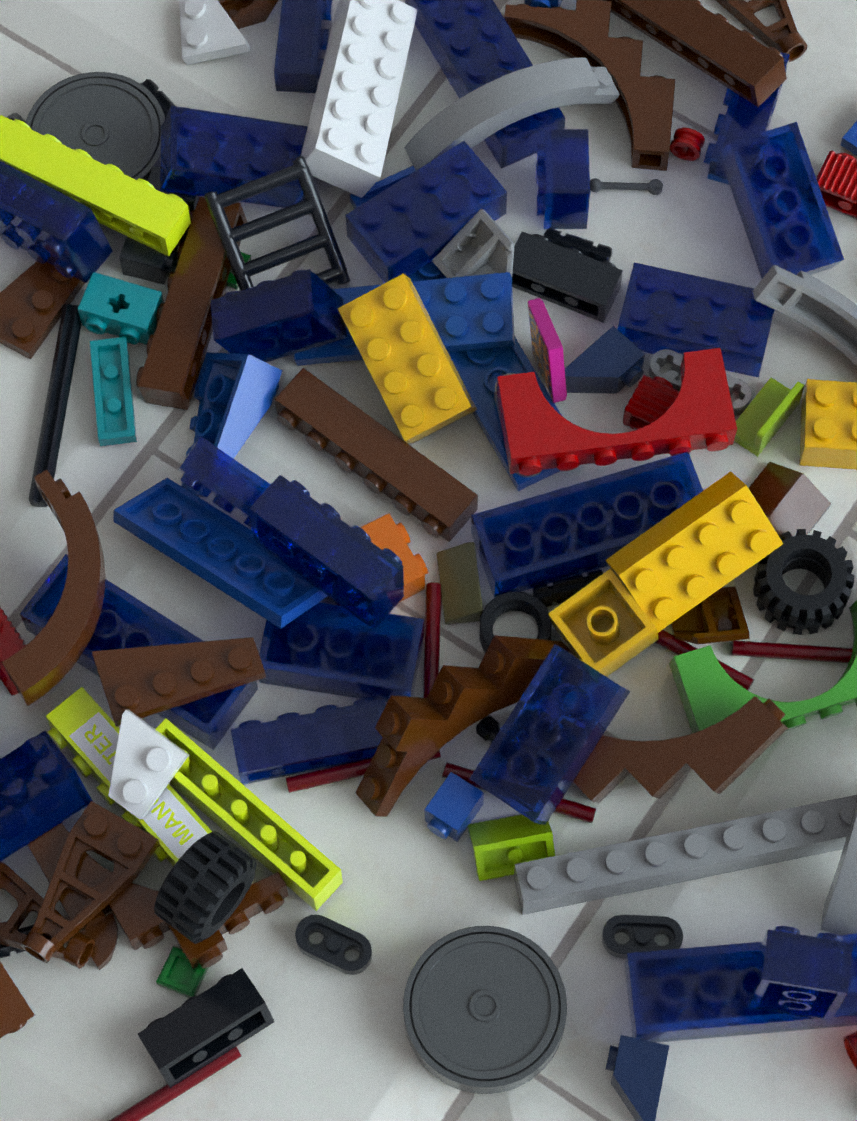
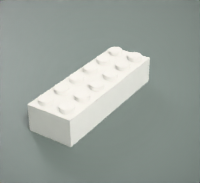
[301,0,418,198]

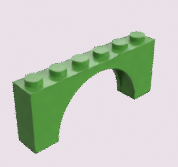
[669,600,857,733]

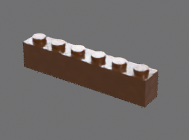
[602,0,787,107]
[136,197,247,410]
[275,368,478,542]

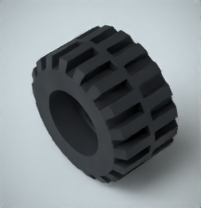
[753,529,855,635]
[154,831,257,944]

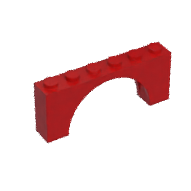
[496,348,737,476]

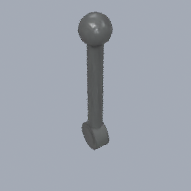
[588,178,663,195]

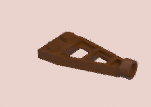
[716,0,807,62]
[21,801,160,963]
[0,861,95,969]

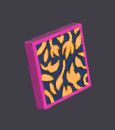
[528,298,567,403]

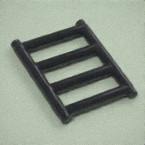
[204,156,350,320]

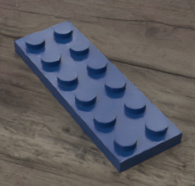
[293,272,515,366]
[113,478,334,629]

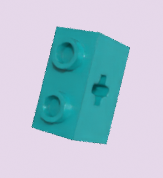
[78,272,164,345]

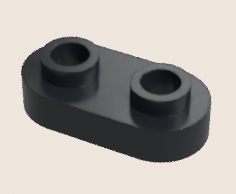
[295,915,372,975]
[602,915,683,960]

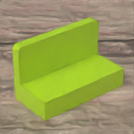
[734,377,805,457]
[468,811,555,881]

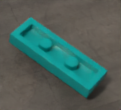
[90,337,137,446]

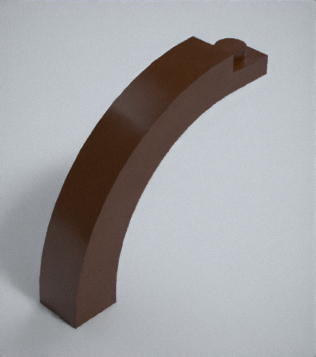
[2,470,106,706]

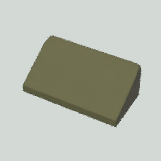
[437,542,483,625]

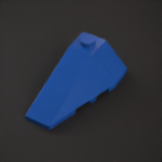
[182,352,283,498]

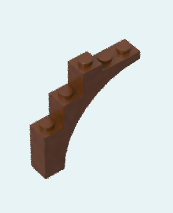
[504,0,675,171]
[355,635,584,817]
[26,821,289,969]

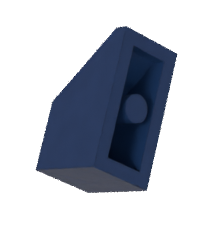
[565,326,645,394]
[605,1035,670,1121]

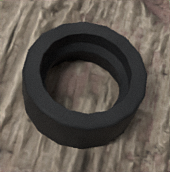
[479,591,552,653]

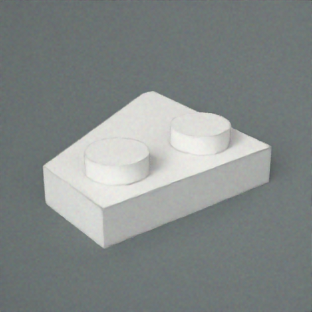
[179,0,250,65]
[108,710,189,820]

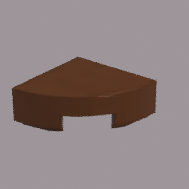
[80,913,118,970]

